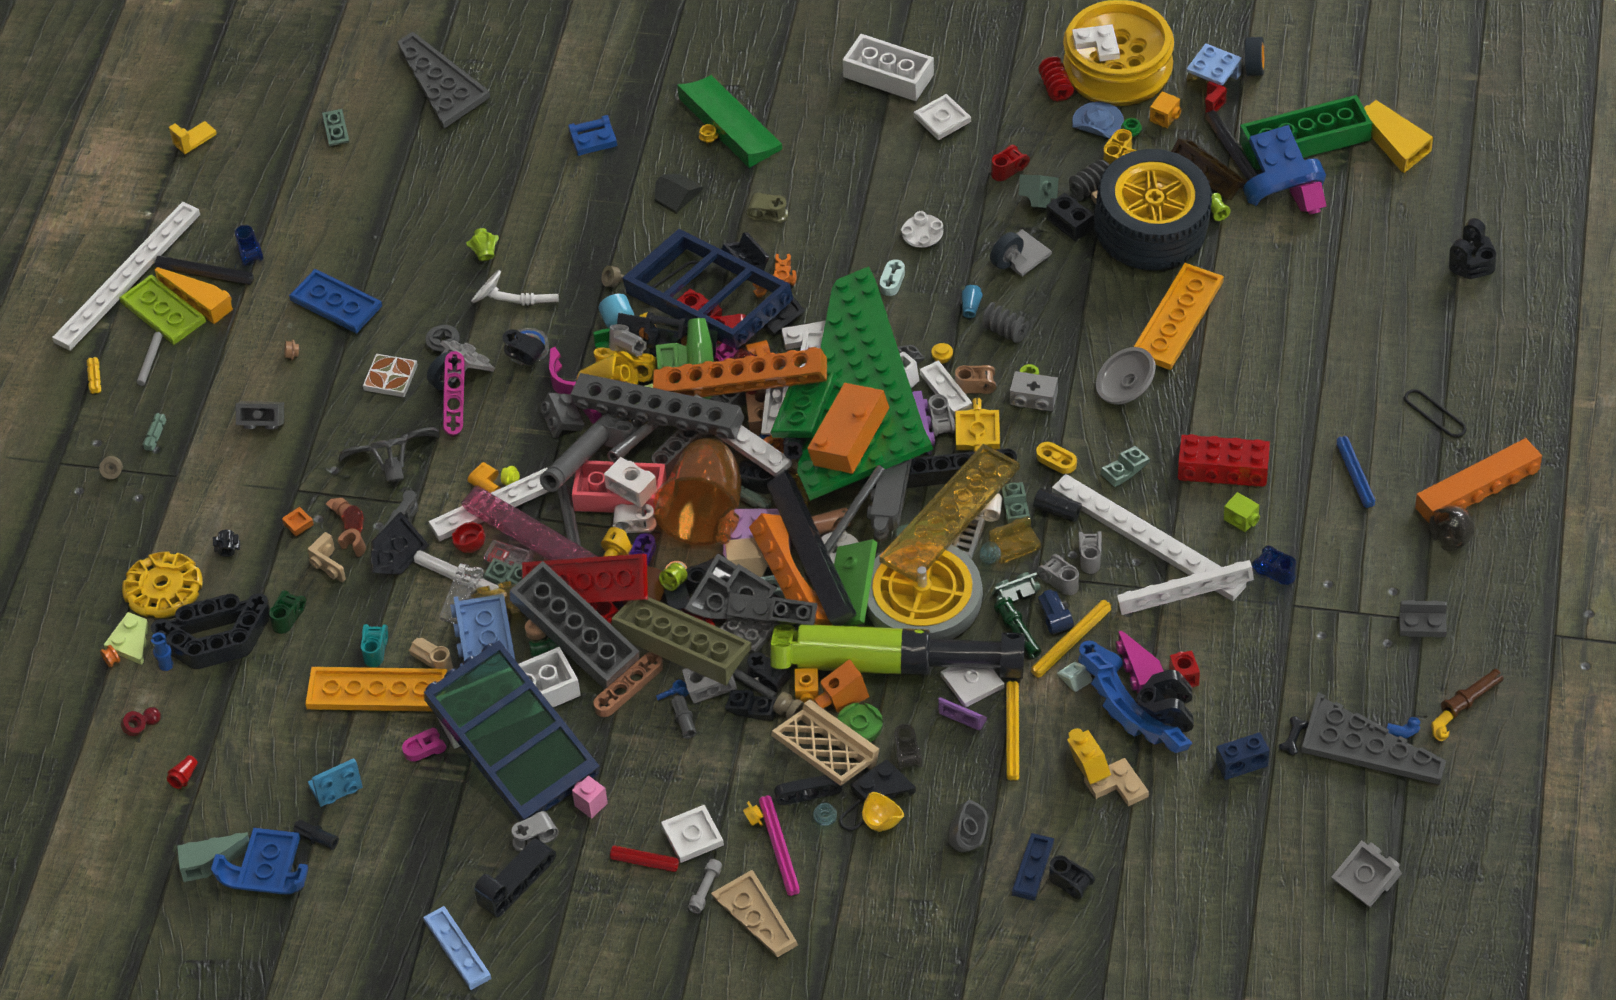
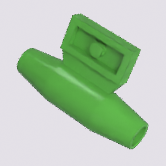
[656,318,714,399]

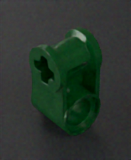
[269,590,306,634]

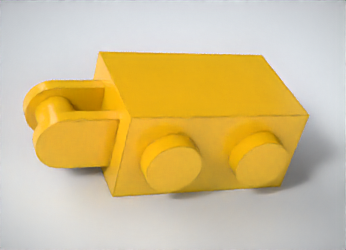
[1067,728,1111,785]

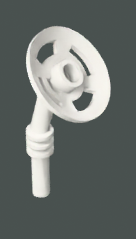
[471,270,559,306]

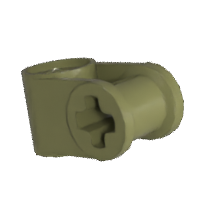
[746,193,788,223]

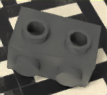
[236,401,284,429]

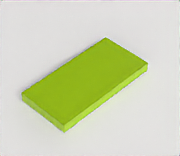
[119,274,206,345]

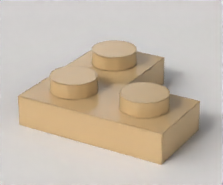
[1084,758,1149,806]

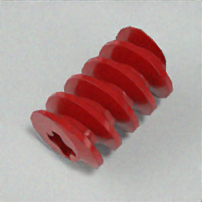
[1038,56,1074,101]

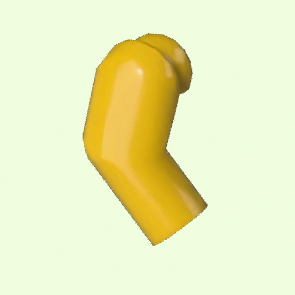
[1431,710,1453,741]

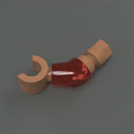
[326,498,366,557]

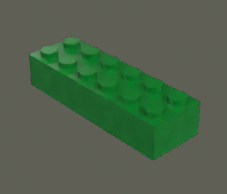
[1239,95,1372,170]

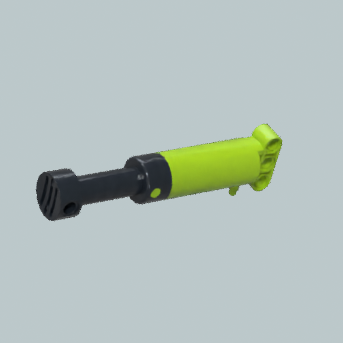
[770,624,1025,679]

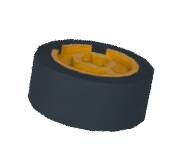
[1245,37,1265,76]

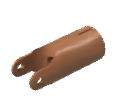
[812,508,850,535]

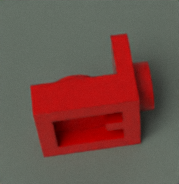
[1205,81,1227,114]

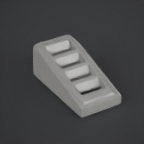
[953,513,985,559]

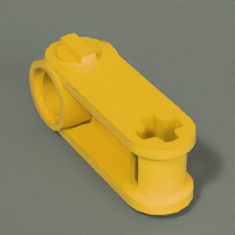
[594,348,657,382]

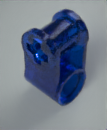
[235,225,264,265]
[1252,546,1296,585]

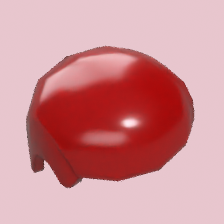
[452,522,485,553]

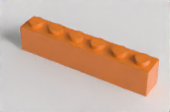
[1415,438,1542,525]

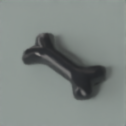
[1279,716,1309,755]

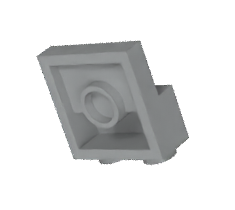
[1332,840,1402,908]

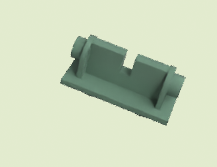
[992,572,1041,602]

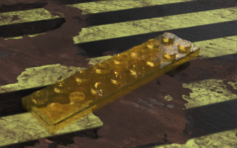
[879,444,1020,582]

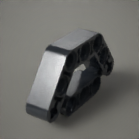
[150,593,270,669]

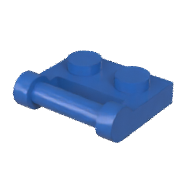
[568,115,617,156]

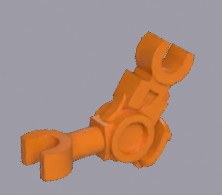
[753,254,797,298]

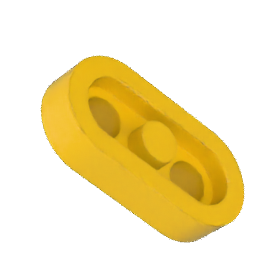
[1036,442,1077,474]

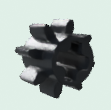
[213,529,240,557]

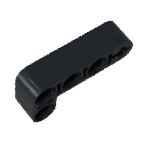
[475,839,556,917]

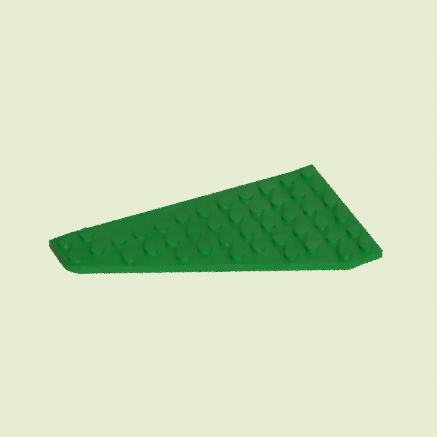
[797,266,933,500]

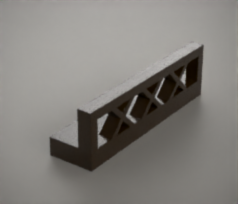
[1171,138,1247,200]

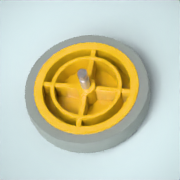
[866,539,983,639]

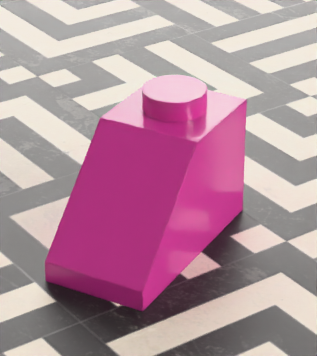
[1289,182,1327,214]

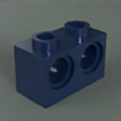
[1216,732,1270,780]

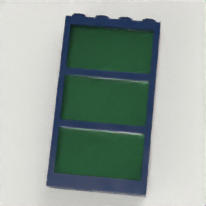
[424,641,600,822]

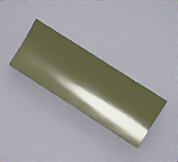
[611,597,751,686]

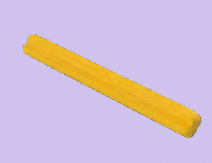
[1031,600,1111,678]
[1006,681,1019,781]

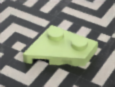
[104,612,148,665]

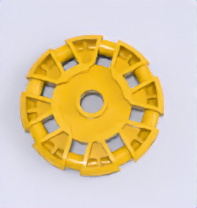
[122,551,203,619]

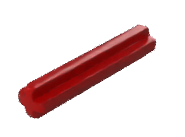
[610,845,679,872]

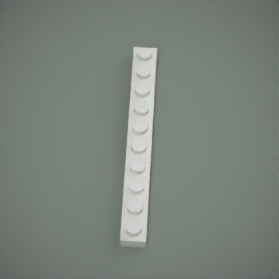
[52,202,200,351]
[1052,474,1246,601]

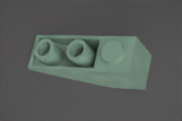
[177,832,250,882]

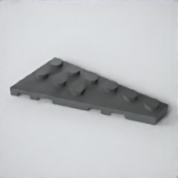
[397,32,490,128]
[1301,692,1446,785]

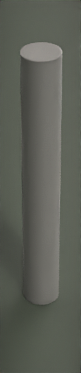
[137,332,163,386]

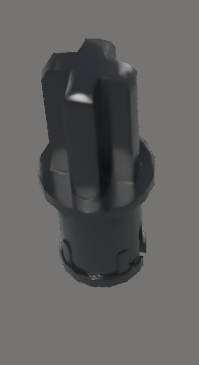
[293,820,339,850]

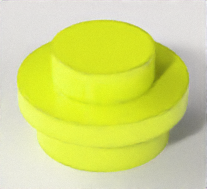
[501,466,520,486]

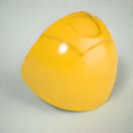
[862,792,904,832]

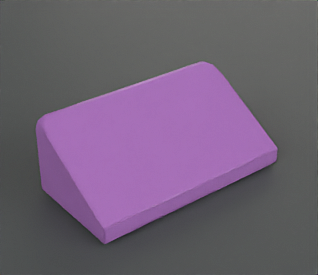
[938,697,987,731]

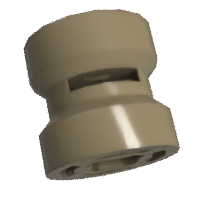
[773,692,804,719]

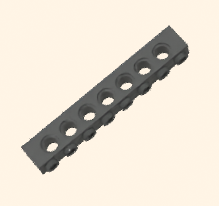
[571,373,744,439]

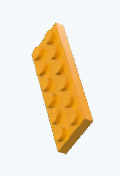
[1134,263,1224,370]
[306,667,448,711]

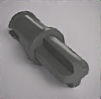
[672,695,697,739]

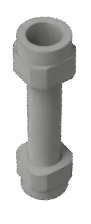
[688,859,722,914]

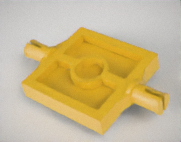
[955,398,1000,452]

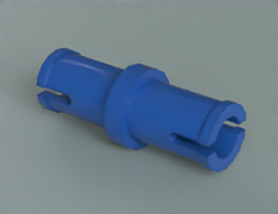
[151,632,174,671]

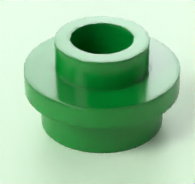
[1121,118,1142,137]

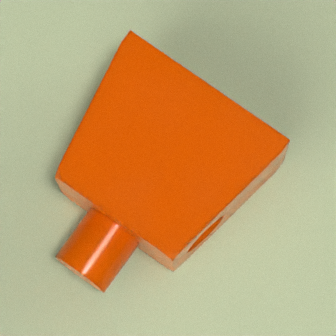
[813,659,869,712]

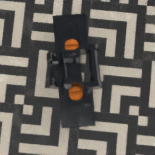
[617,312,718,360]

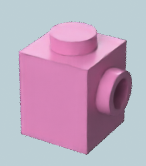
[572,775,608,819]

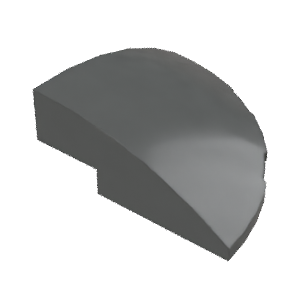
[684,554,777,619]

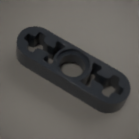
[774,775,843,805]

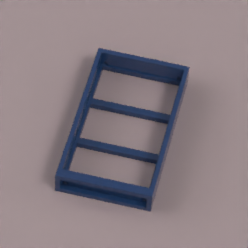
[622,229,793,350]

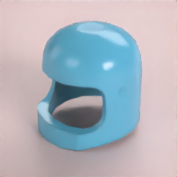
[598,294,634,328]

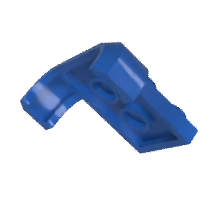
[1243,125,1326,206]
[211,828,308,894]

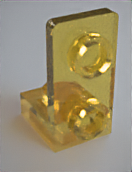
[471,581,520,614]

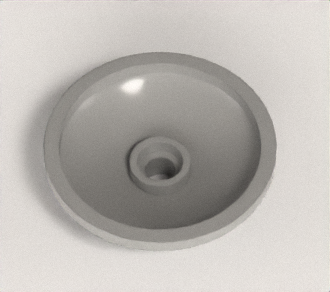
[1096,347,1156,404]

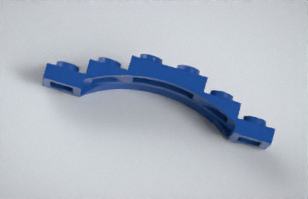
[1080,652,1192,753]

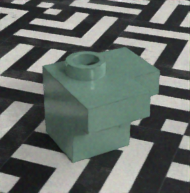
[1019,174,1059,208]

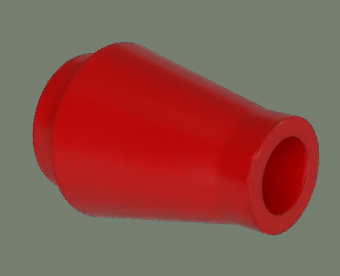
[166,755,198,789]

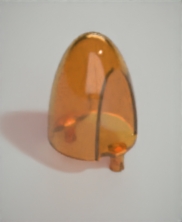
[653,438,741,545]

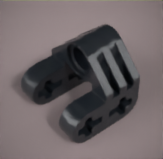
[1449,218,1497,279]
[1137,670,1194,732]

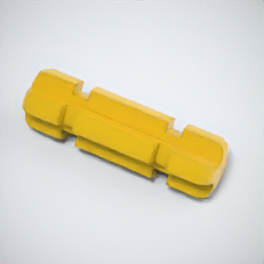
[87,357,101,394]

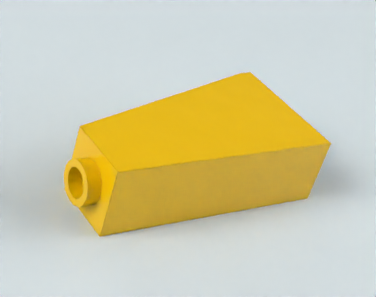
[1364,100,1433,173]

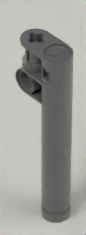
[540,413,646,492]

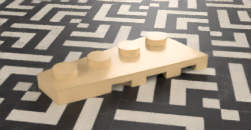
[711,870,798,957]

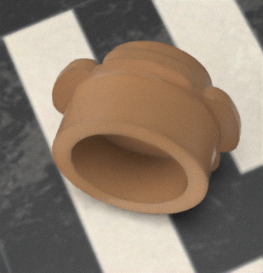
[284,339,299,360]

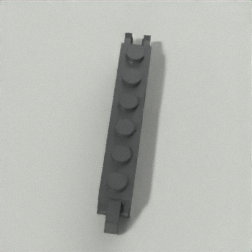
[867,458,912,542]

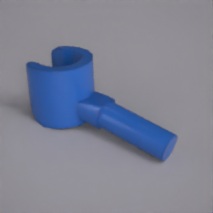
[656,680,689,701]

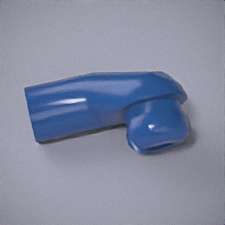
[1387,717,1420,739]

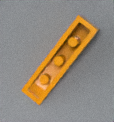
[155,267,233,324]

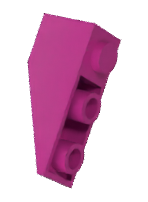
[1115,631,1163,693]

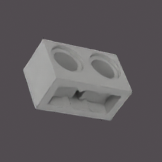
[682,669,737,703]

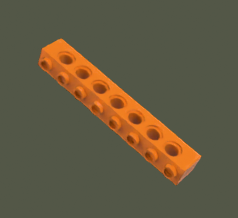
[653,347,827,397]

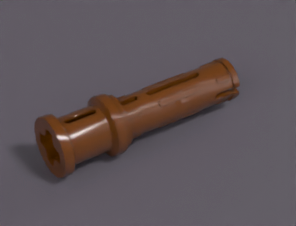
[1441,669,1504,719]

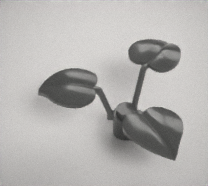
[338,427,440,482]

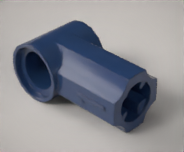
[1038,589,1074,635]

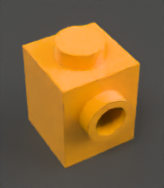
[1150,91,1181,128]
[795,668,819,703]

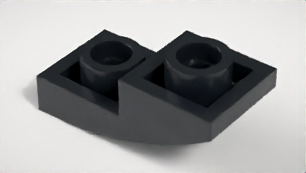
[664,582,690,613]
[725,690,777,721]

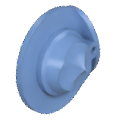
[1072,102,1124,139]

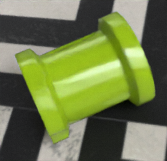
[1211,193,1231,221]

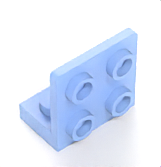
[1187,43,1242,85]

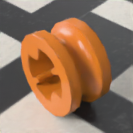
[100,645,121,668]

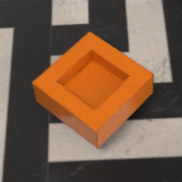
[282,507,314,536]

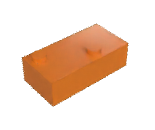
[807,383,890,474]

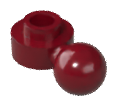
[121,707,161,736]

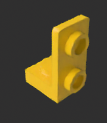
[169,121,217,154]

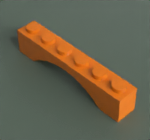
[749,513,833,625]

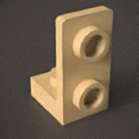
[307,532,346,583]

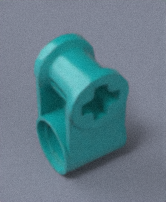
[361,624,388,667]

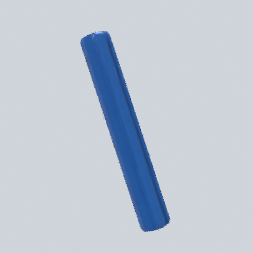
[1336,436,1375,508]

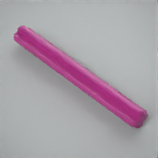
[759,795,800,896]

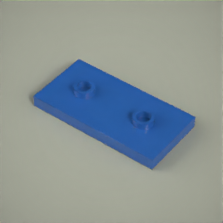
[289,269,382,333]

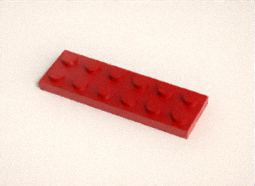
[522,554,648,604]

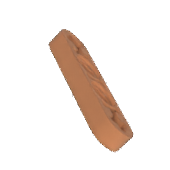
[593,652,663,717]

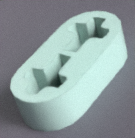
[880,260,905,296]

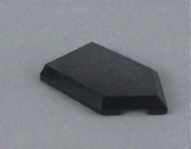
[371,512,429,575]

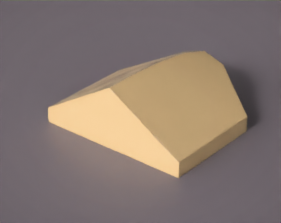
[725,538,768,577]

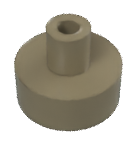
[602,266,624,288]
[99,456,123,479]

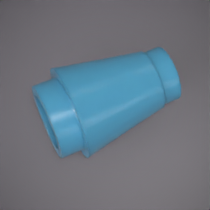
[962,285,983,318]

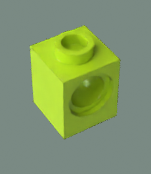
[1223,492,1260,532]

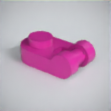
[402,728,447,761]

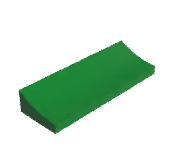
[677,75,782,168]

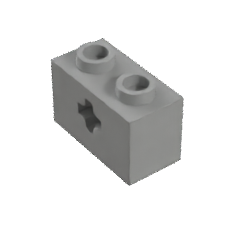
[1010,371,1058,411]

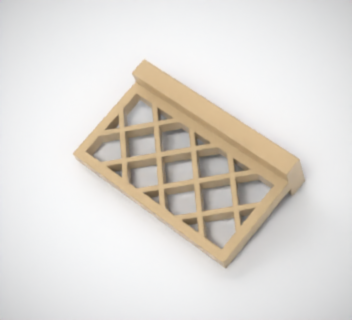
[771,700,879,786]

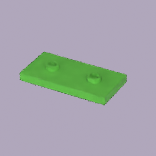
[834,539,877,626]

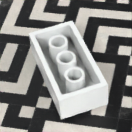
[843,34,934,101]

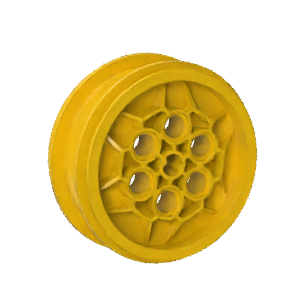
[1063,0,1174,106]

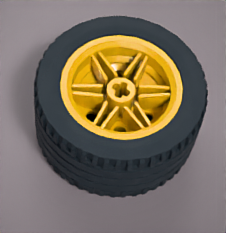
[1094,149,1212,270]

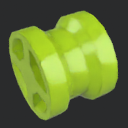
[659,562,688,591]

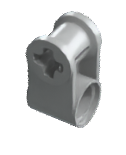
[929,394,956,437]
[1079,532,1102,574]
[1037,554,1079,595]
[512,811,558,852]

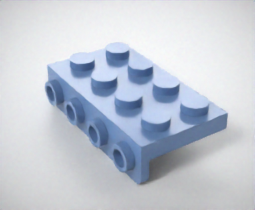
[450,593,515,685]

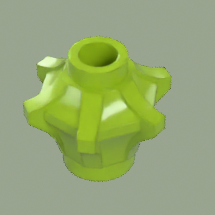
[466,228,499,261]

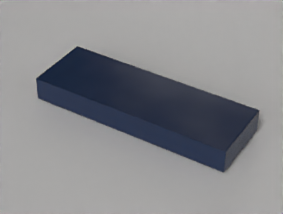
[1012,833,1054,901]

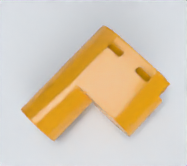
[468,462,501,494]

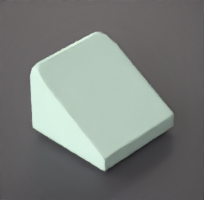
[1057,662,1092,692]

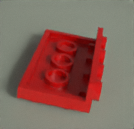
[1178,434,1270,487]

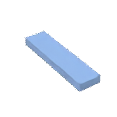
[423,906,491,990]

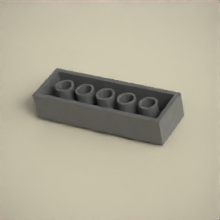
[510,561,639,689]

